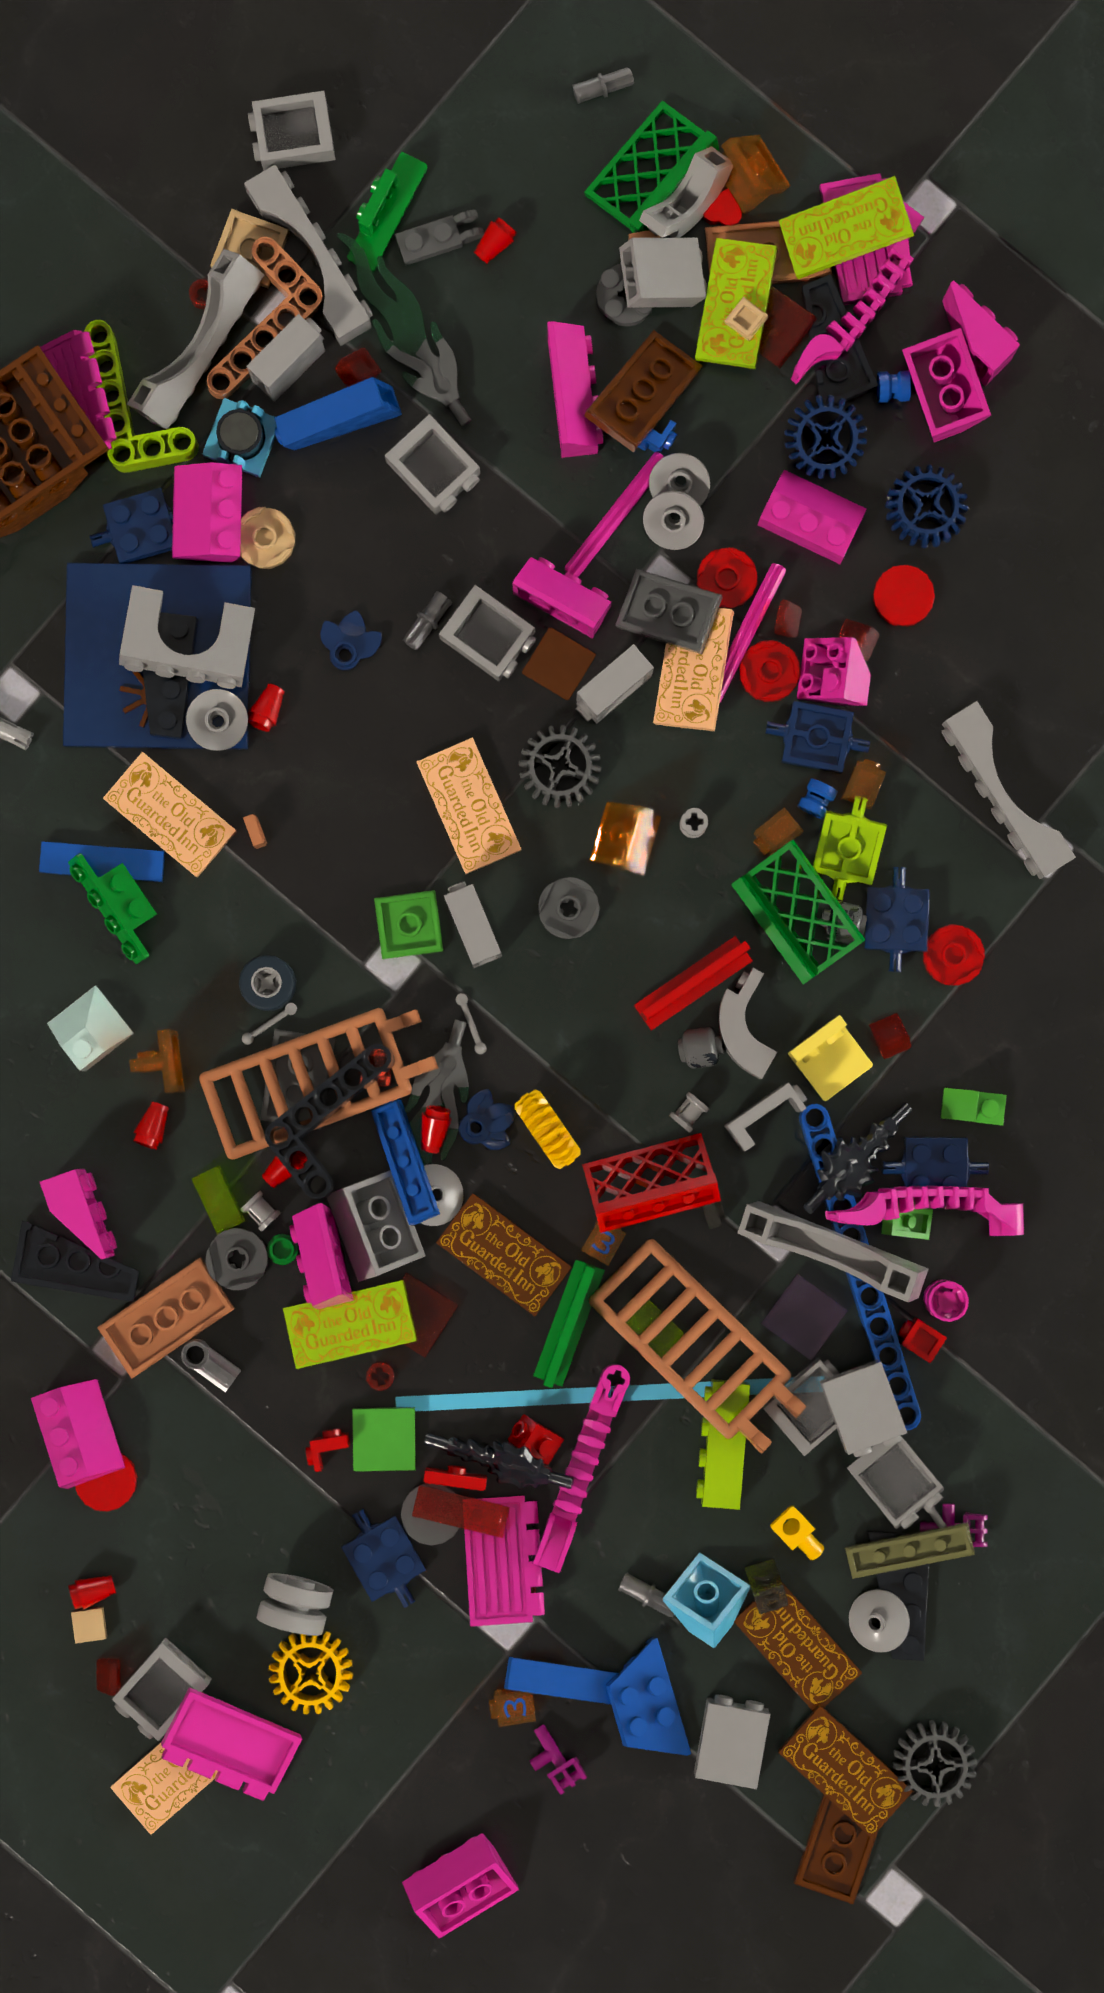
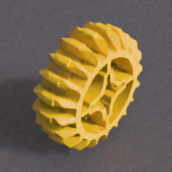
[515,1089,581,1169]
[269,1631,353,1714]

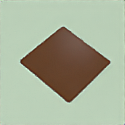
[522,627,596,700]

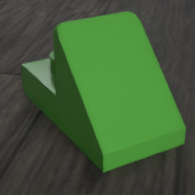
[940,1088,1007,1126]
[881,1208,933,1240]

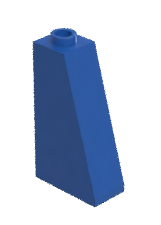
[274,377,402,451]

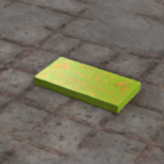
[779,176,914,279]
[695,238,777,369]
[283,1280,417,1369]

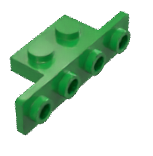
[347,152,428,273]
[68,853,157,964]

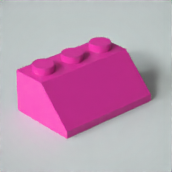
[902,328,991,442]
[172,462,242,563]
[758,470,867,564]
[512,557,611,639]
[290,1203,354,1309]
[31,1379,126,1489]
[402,1833,519,1939]

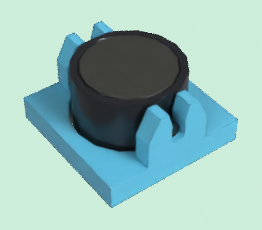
[202,398,277,478]

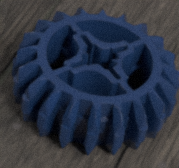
[784,395,867,479]
[885,465,969,548]

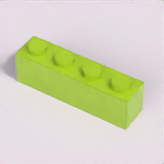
[696,1379,750,1510]

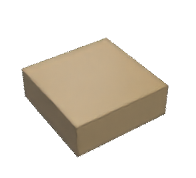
[724,297,768,342]
[71,1607,107,1644]

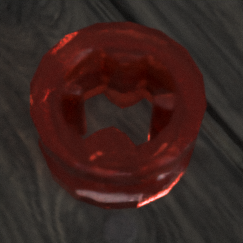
[189,279,208,310]
[366,1362,395,1391]

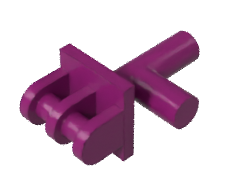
[920,1503,988,1547]
[529,1724,587,1795]

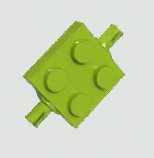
[813,796,887,900]

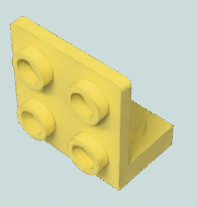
[788,1015,873,1101]

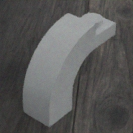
[639,146,735,238]
[718,968,777,1079]

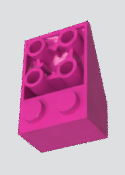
[942,280,1020,386]
[40,1168,117,1259]

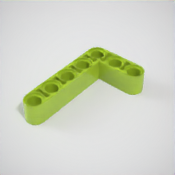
[84,320,199,473]

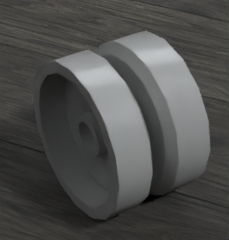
[256,1573,334,1636]

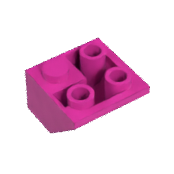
[797,637,871,706]

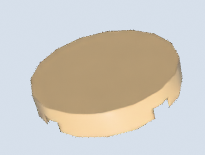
[240,507,295,569]

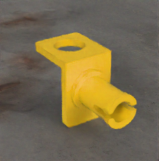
[770,1505,824,1560]

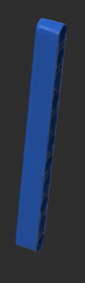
[799,1104,921,1430]

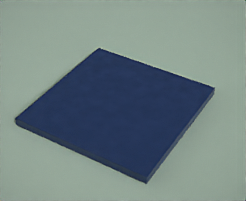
[63,563,252,750]

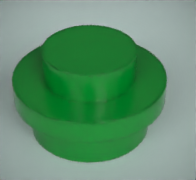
[267,1234,298,1265]

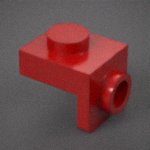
[898,1316,947,1364]
[508,1414,564,1465]
[306,1428,350,1472]

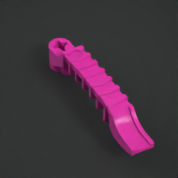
[791,201,925,385]
[825,1186,1024,1236]
[533,1364,630,1573]

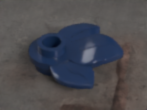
[320,611,382,670]
[459,1089,517,1150]

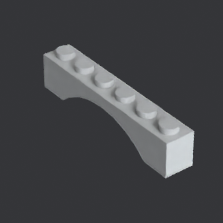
[244,165,373,346]
[127,249,264,429]
[942,701,1076,879]
[738,1201,928,1303]

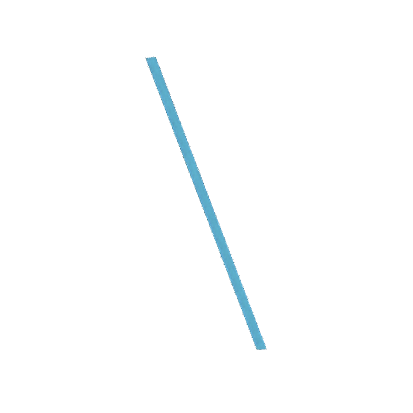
[395,1376,824,1411]

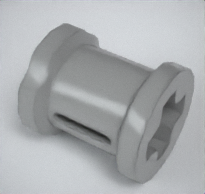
[679,808,708,838]
[669,1092,709,1132]
[240,1191,281,1232]

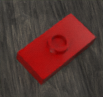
[424,1465,488,1491]

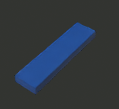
[39,842,165,883]
[371,1099,440,1226]
[504,1657,619,1704]

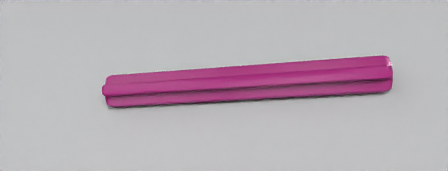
[565,452,664,577]
[719,563,786,703]

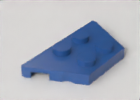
[606,1637,691,1756]

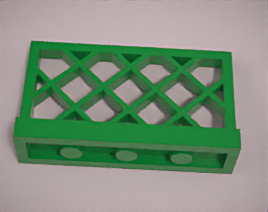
[584,100,719,233]
[731,840,865,985]
[533,1259,605,1388]

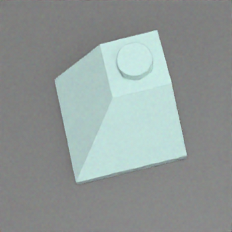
[47,985,134,1072]

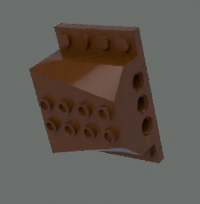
[0,345,109,538]

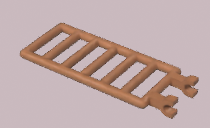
[199,1008,438,1160]
[589,1239,807,1454]

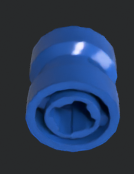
[877,370,911,403]
[797,778,838,820]

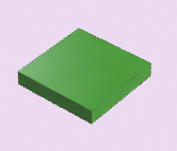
[374,890,444,960]
[352,1407,416,1471]

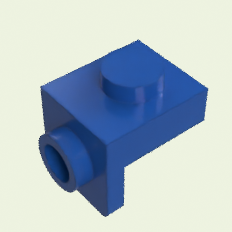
[638,420,678,453]

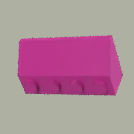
[547,321,603,458]

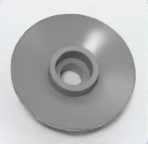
[649,453,710,506]
[643,491,704,550]
[186,689,248,751]
[421,1164,463,1226]
[849,1589,910,1652]

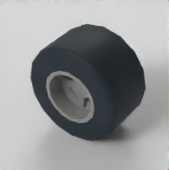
[239,955,297,1011]

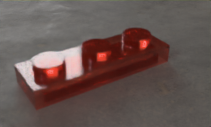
[412,1485,510,1539]

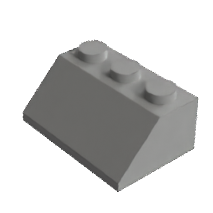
[327,1170,426,1282]

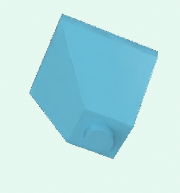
[663,1552,750,1648]

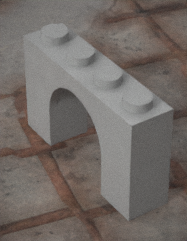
[119,585,255,689]

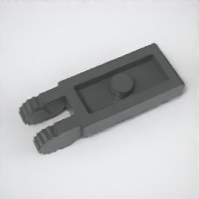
[395,209,484,265]

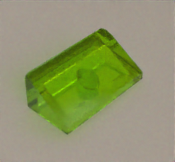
[192,1166,245,1235]
[626,1300,684,1357]

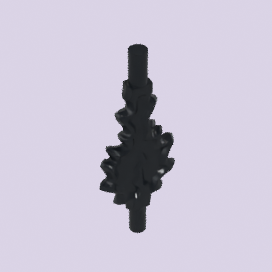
[803,1102,912,1214]
[424,1433,574,1490]

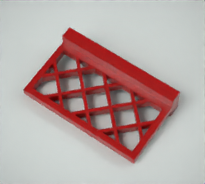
[634,936,753,1031]
[582,1133,721,1233]

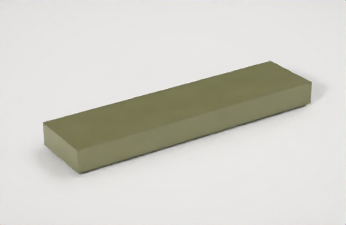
[845,1522,975,1579]

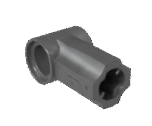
[181,1339,241,1392]

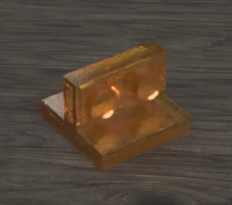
[721,135,791,214]
[590,802,661,876]
[129,1029,185,1094]

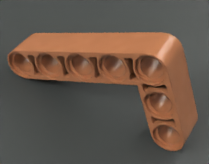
[207,237,322,399]

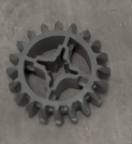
[519,725,602,808]
[892,1720,977,1807]

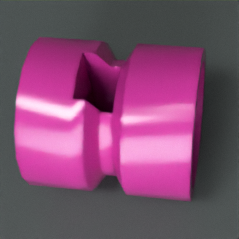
[923,1279,969,1322]

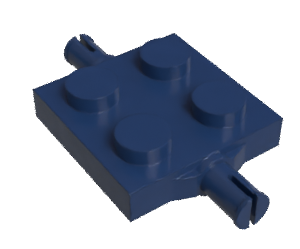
[89,488,173,564]
[765,701,870,774]
[865,867,930,972]
[882,1137,989,1187]
[341,1509,426,1608]

